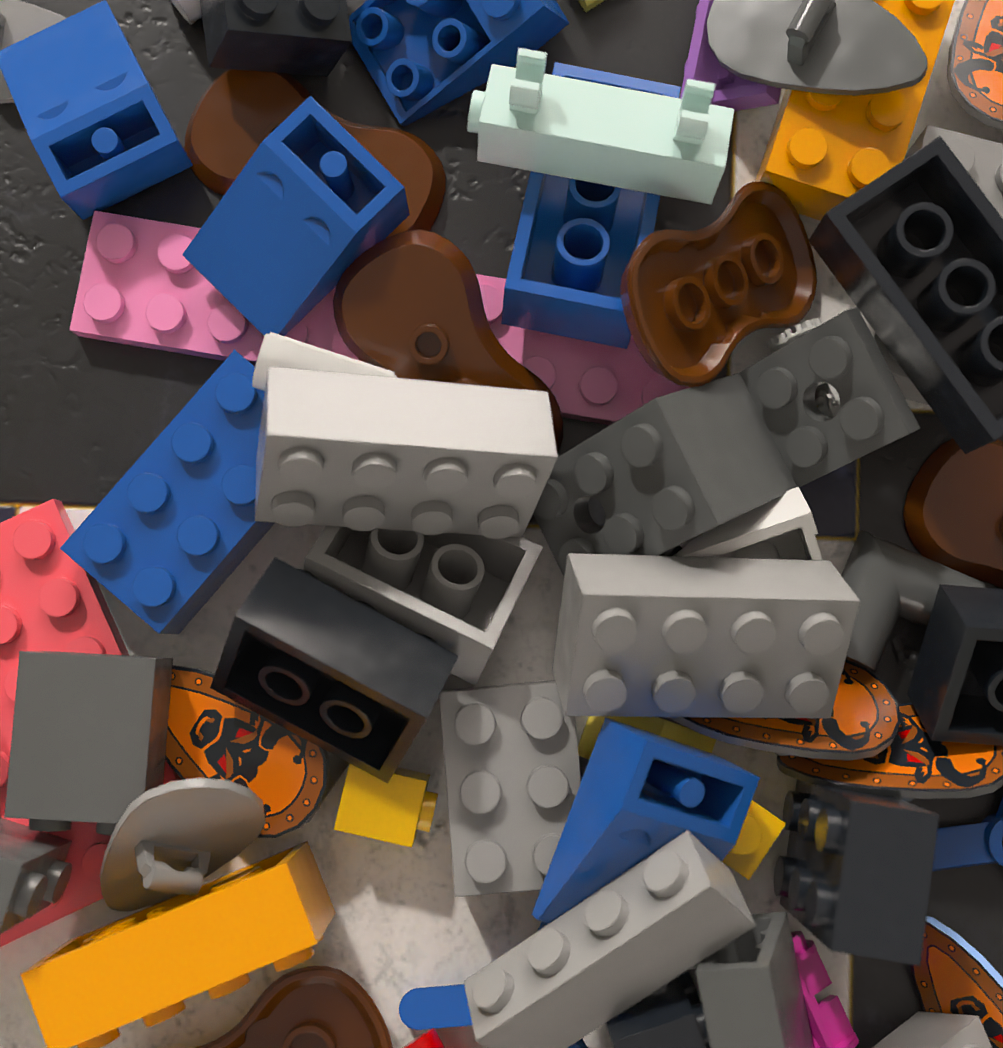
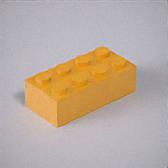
[755,0,955,221]
[20,841,336,1048]

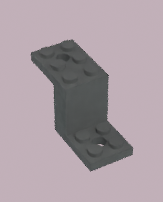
[533,307,920,577]

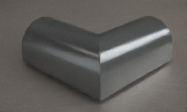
[841,531,985,672]

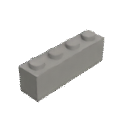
[464,830,756,1048]

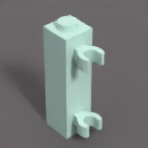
[467,48,734,205]

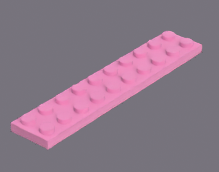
[69,211,690,425]

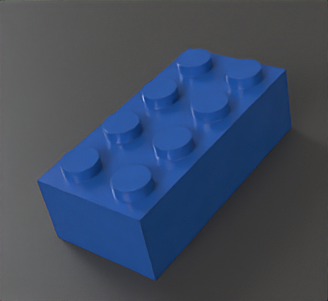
[501,62,681,349]
[60,350,275,634]

